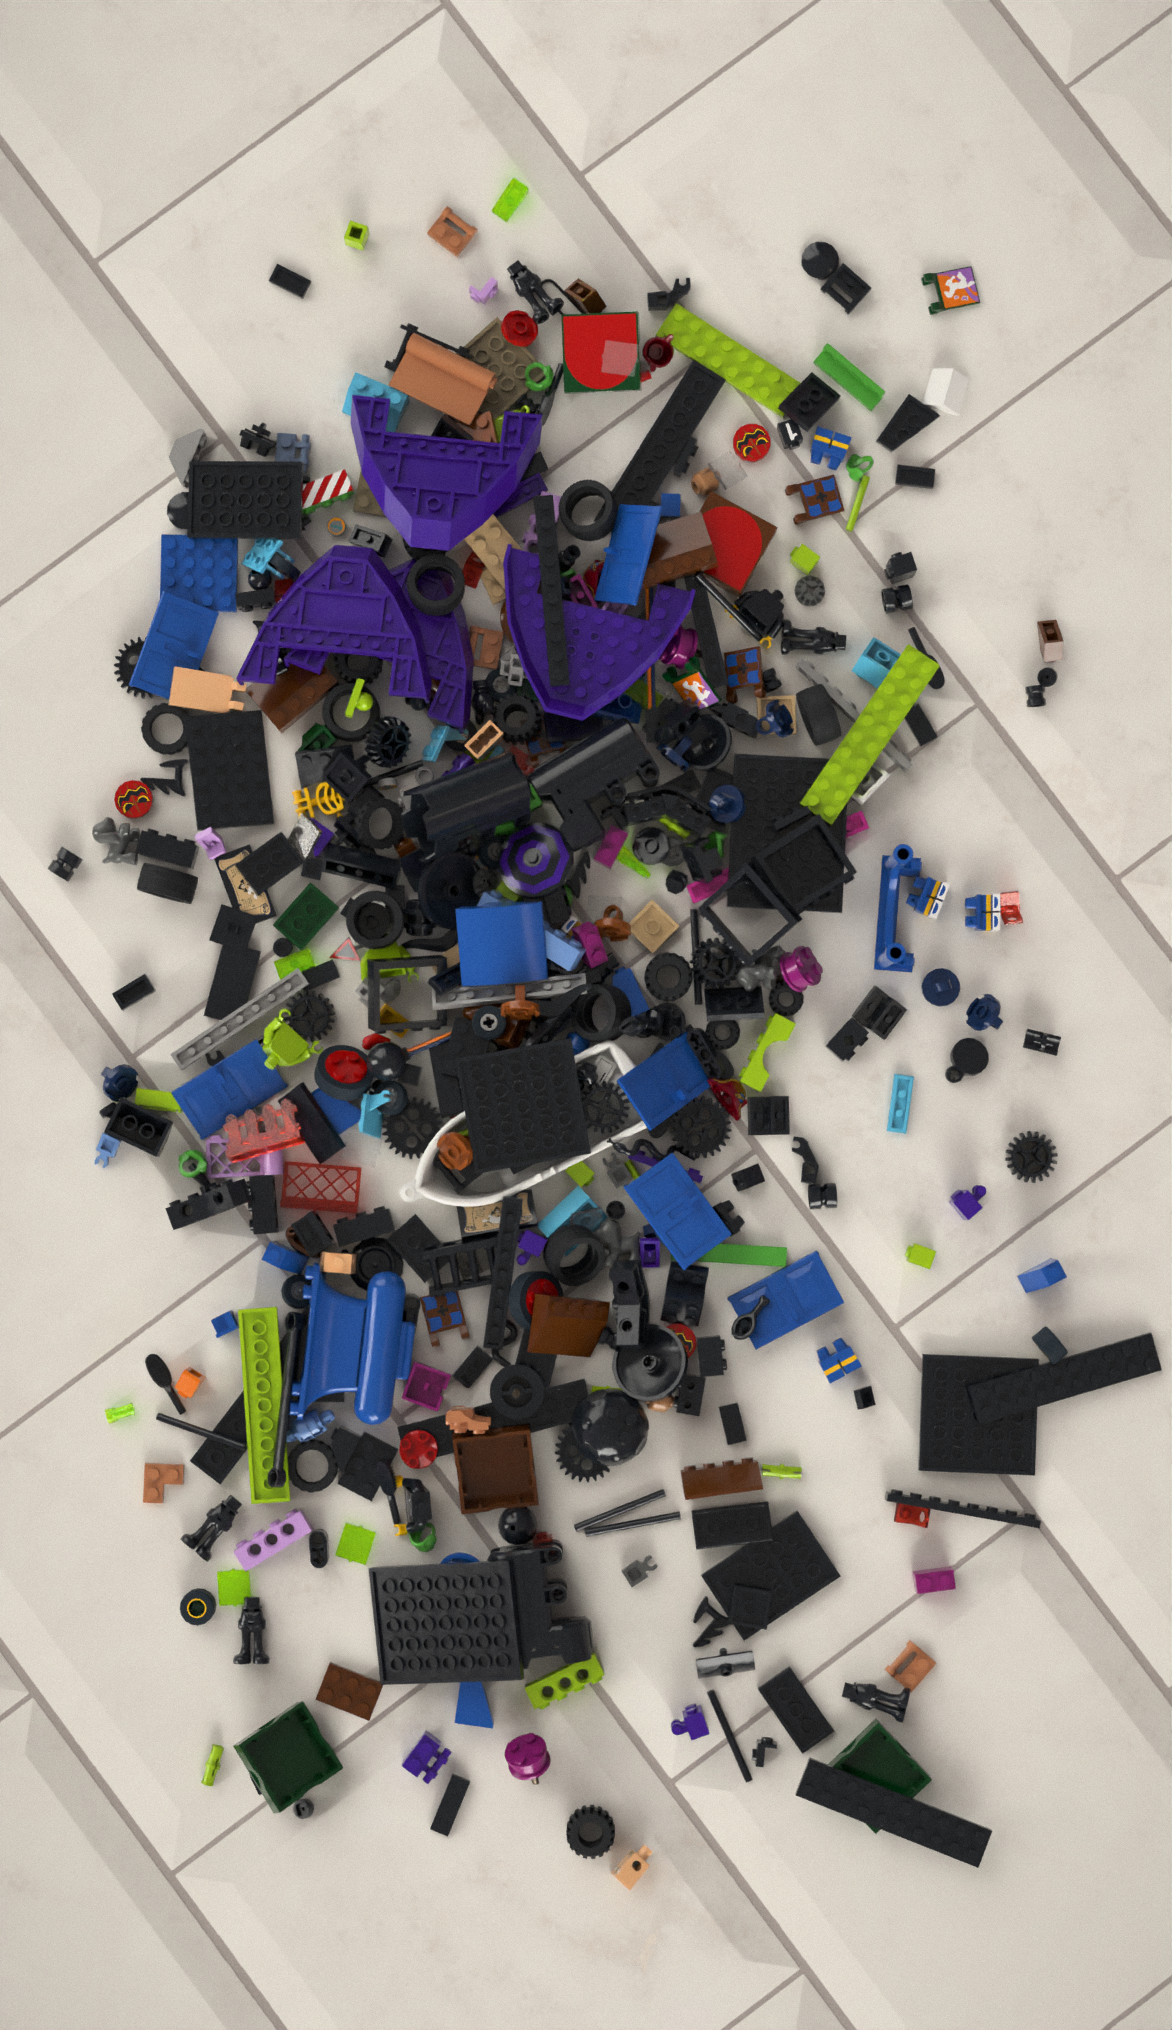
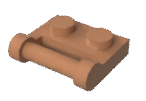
[427,206,478,257]
[469,626,504,670]
[885,1640,936,1693]

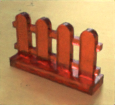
[223,1099,305,1163]

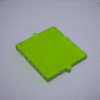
[335,1523,376,1565]
[217,1568,251,1607]

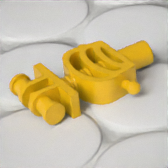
[292,782,357,822]

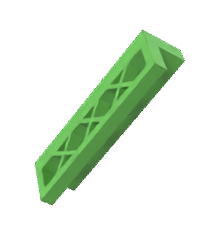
[813,343,885,411]

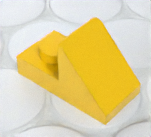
[380,1003,409,1039]

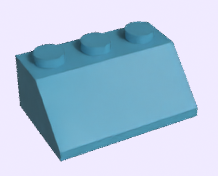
[342,372,409,432]
[852,637,901,688]
[537,1186,608,1257]

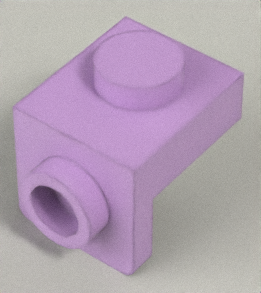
[469,277,499,305]
[195,827,226,860]

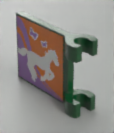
[921,266,980,315]
[662,656,722,711]

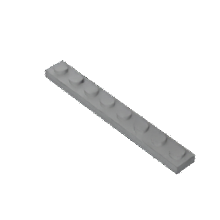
[796,659,913,773]
[170,968,309,1070]
[431,973,587,1011]

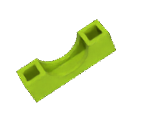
[738,1013,796,1092]

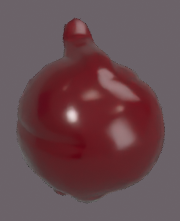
[642,334,674,372]

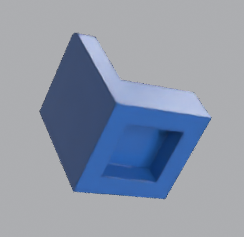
[661,493,681,519]
[211,1310,239,1338]

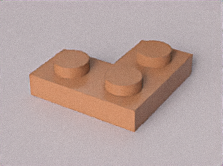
[143,1463,184,1503]

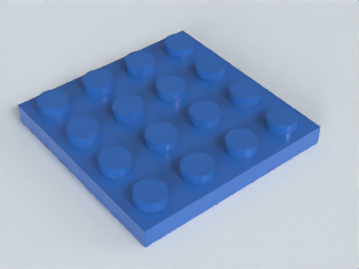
[160,534,238,612]

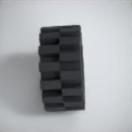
[768,981,804,1017]
[705,1020,740,1050]

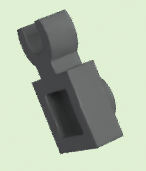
[602,1152,633,1188]
[621,1555,658,1587]

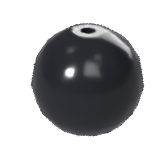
[367,1042,407,1081]
[498,1507,538,1545]

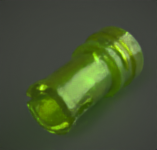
[105,1403,135,1424]

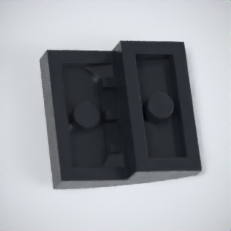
[852,985,907,1040]
[747,1096,790,1135]

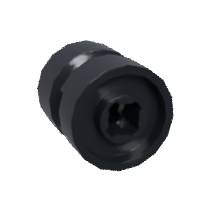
[881,584,913,614]
[47,847,83,882]
[808,1183,837,1209]

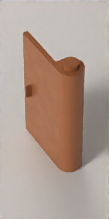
[388,333,498,426]

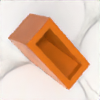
[175,1367,206,1399]

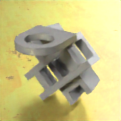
[499,646,528,686]
[355,976,401,1009]

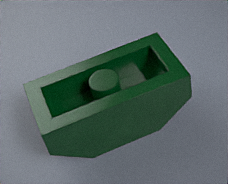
[298,723,338,751]

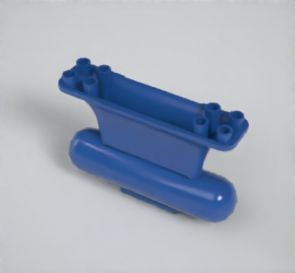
[290,1262,415,1425]

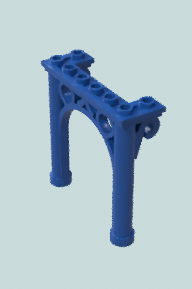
[874,844,922,973]

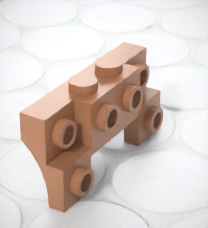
[446,1406,491,1434]

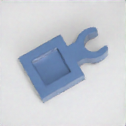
[94,1132,122,1168]

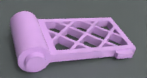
[206,1132,284,1178]

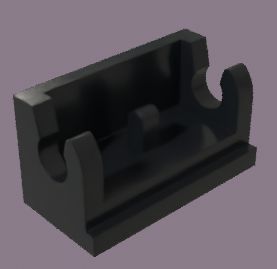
[452,1345,493,1389]

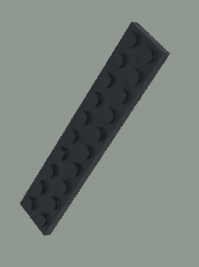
[594,360,726,533]
[190,1306,310,1484]
[968,1332,1162,1424]
[397,1379,589,1457]
[795,1757,992,1868]

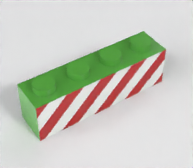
[302,469,355,515]

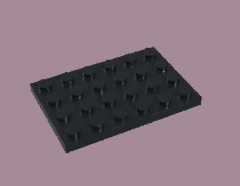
[187,461,304,539]
[185,710,274,831]
[701,1511,841,1641]

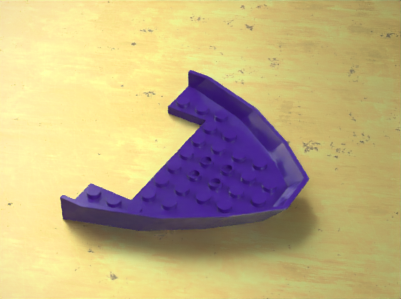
[350,395,542,551]
[503,544,696,721]
[236,545,432,703]
[284,559,474,734]

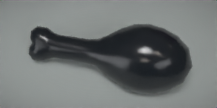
[731,1295,770,1340]

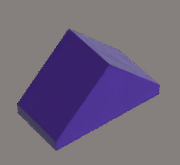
[309,818,336,858]
[640,1237,660,1268]

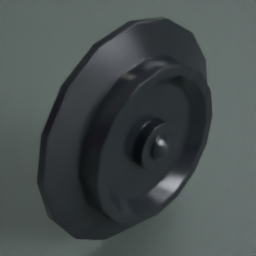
[350,1237,404,1291]

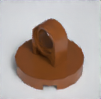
[594,905,631,942]
[501,985,540,1020]
[437,1132,473,1171]

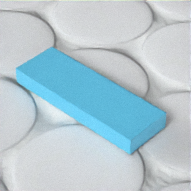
[887,1074,914,1134]

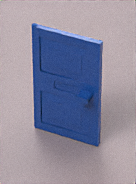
[594,504,663,606]
[129,591,219,700]
[617,1031,719,1131]
[171,1039,288,1140]
[624,1153,732,1270]
[727,1251,844,1350]

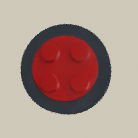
[314,1045,373,1101]
[509,1271,564,1330]

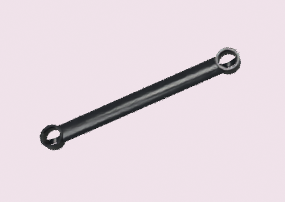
[268,1312,304,1488]

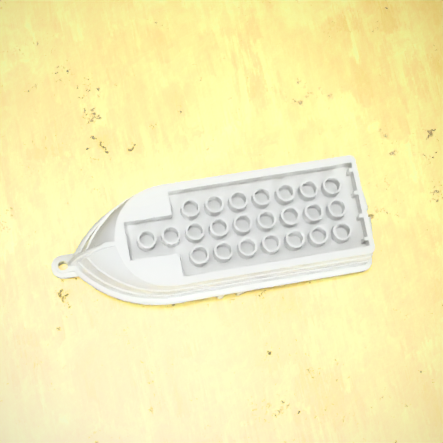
[400,1040,647,1207]

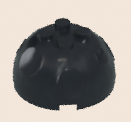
[572,1388,649,1466]

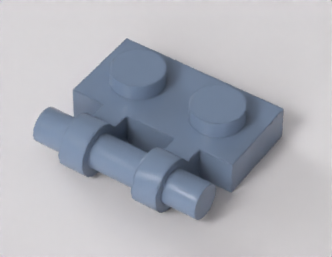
[275,433,311,474]

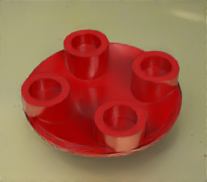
[399,1430,438,1469]

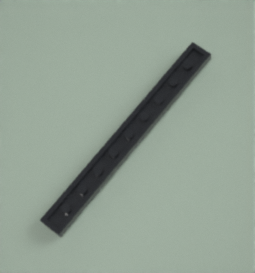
[534,495,570,687]

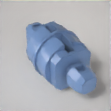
[287,1409,335,1443]

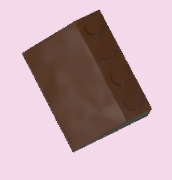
[643,511,718,590]
[246,656,340,734]
[527,1294,610,1357]
[680,1457,763,1500]

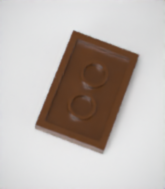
[315,1662,383,1721]

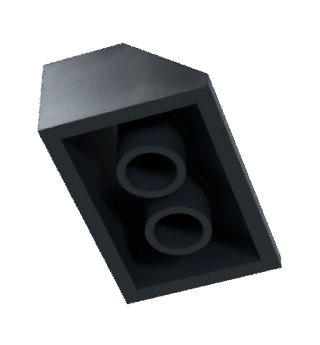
[104,1097,173,1157]

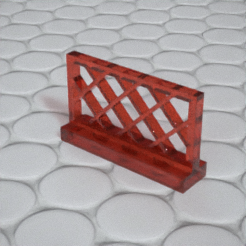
[280,1161,362,1214]

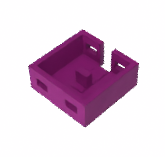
[402,1361,452,1412]

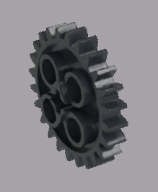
[114,637,153,699]
[669,1096,732,1158]
[382,1097,444,1159]
[555,1424,610,1483]

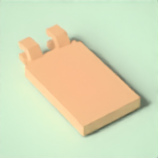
[168,666,246,713]

